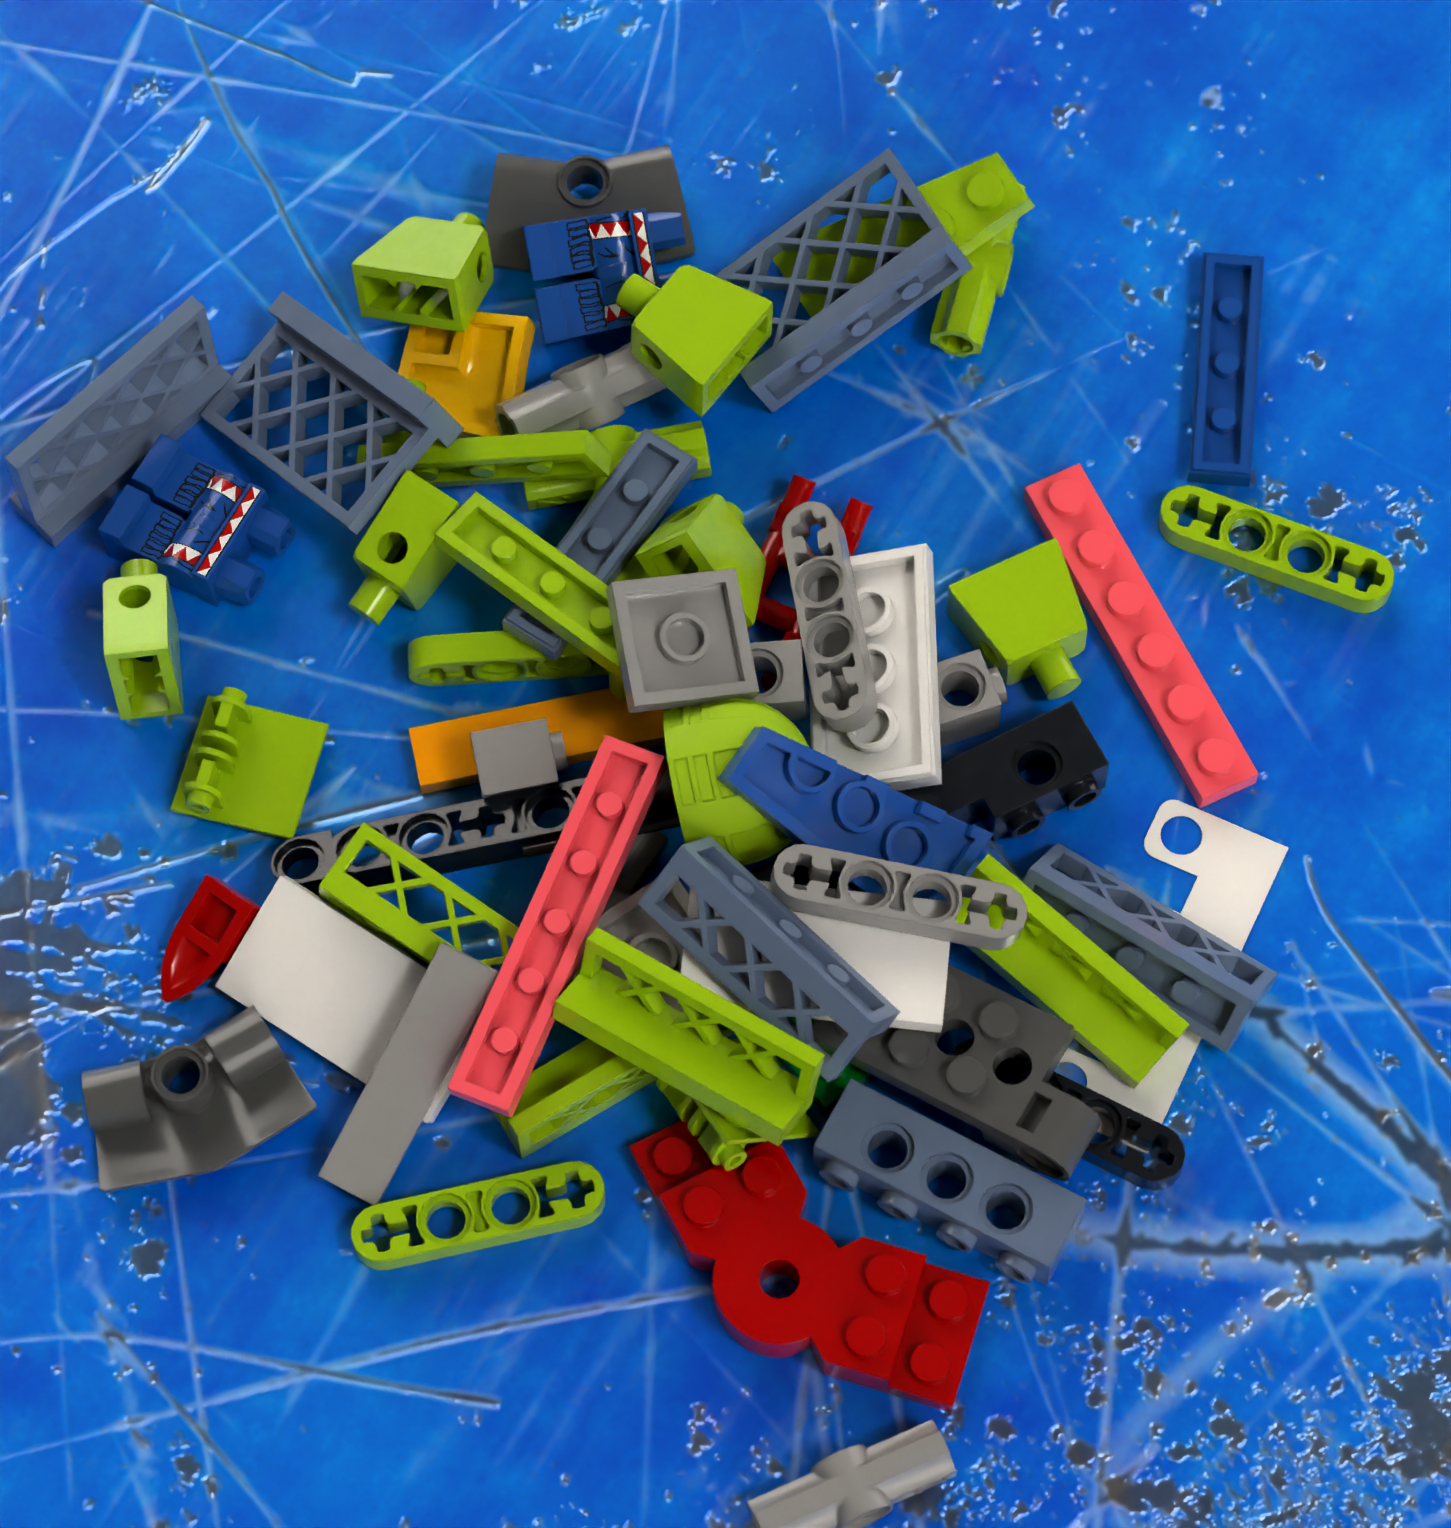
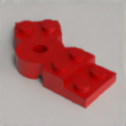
[629,1120,990,1413]

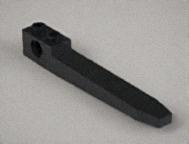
[750,700,1109,889]

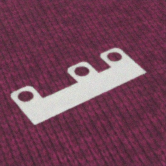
[1059,800,1289,1154]

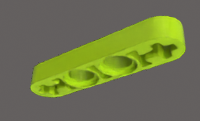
[1158,485,1395,613]
[407,630,609,686]
[351,1161,606,1270]

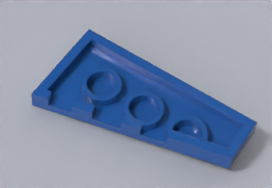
[718,726,993,901]

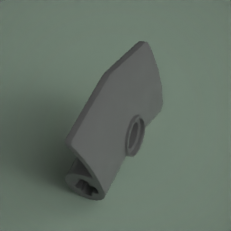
[485,144,695,279]
[81,1005,317,1193]

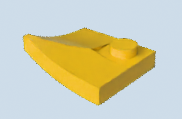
[398,312,536,438]

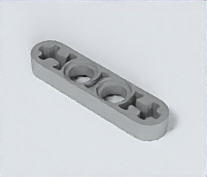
[782,501,877,732]
[770,844,1027,950]

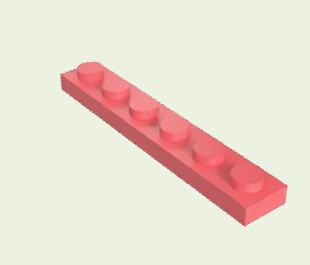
[1023,463,1259,809]
[447,735,668,1118]

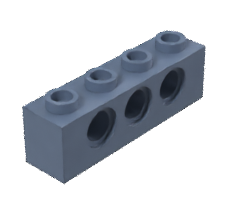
[813,1079,1087,1285]

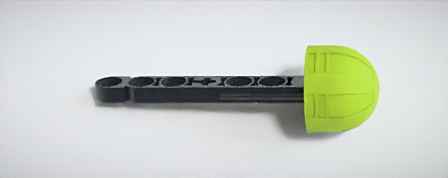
[271,698,809,897]

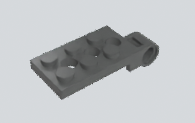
[812,964,1101,1181]

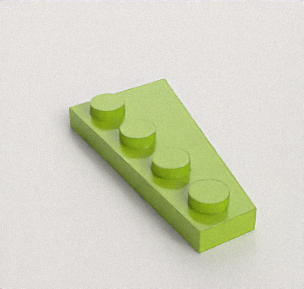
[772,152,1035,318]

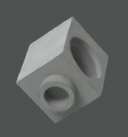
[750,639,808,720]
[937,649,1008,747]
[470,718,568,799]

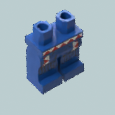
[522,208,686,344]
[98,433,296,607]

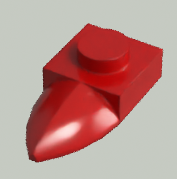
[161,874,261,1003]

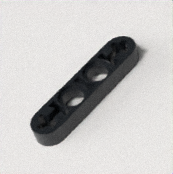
[951,1038,1185,1191]

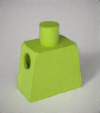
[351,212,494,332]
[616,265,773,417]
[348,469,461,626]
[635,494,766,628]
[946,537,1088,700]
[103,558,184,720]

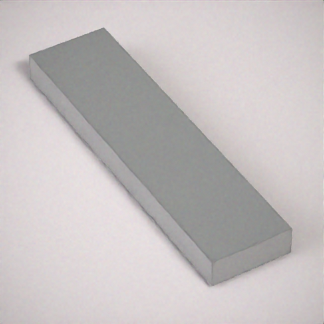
[318,942,499,1205]

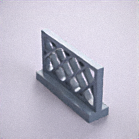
[714,148,973,413]
[200,292,464,535]
[4,295,232,547]

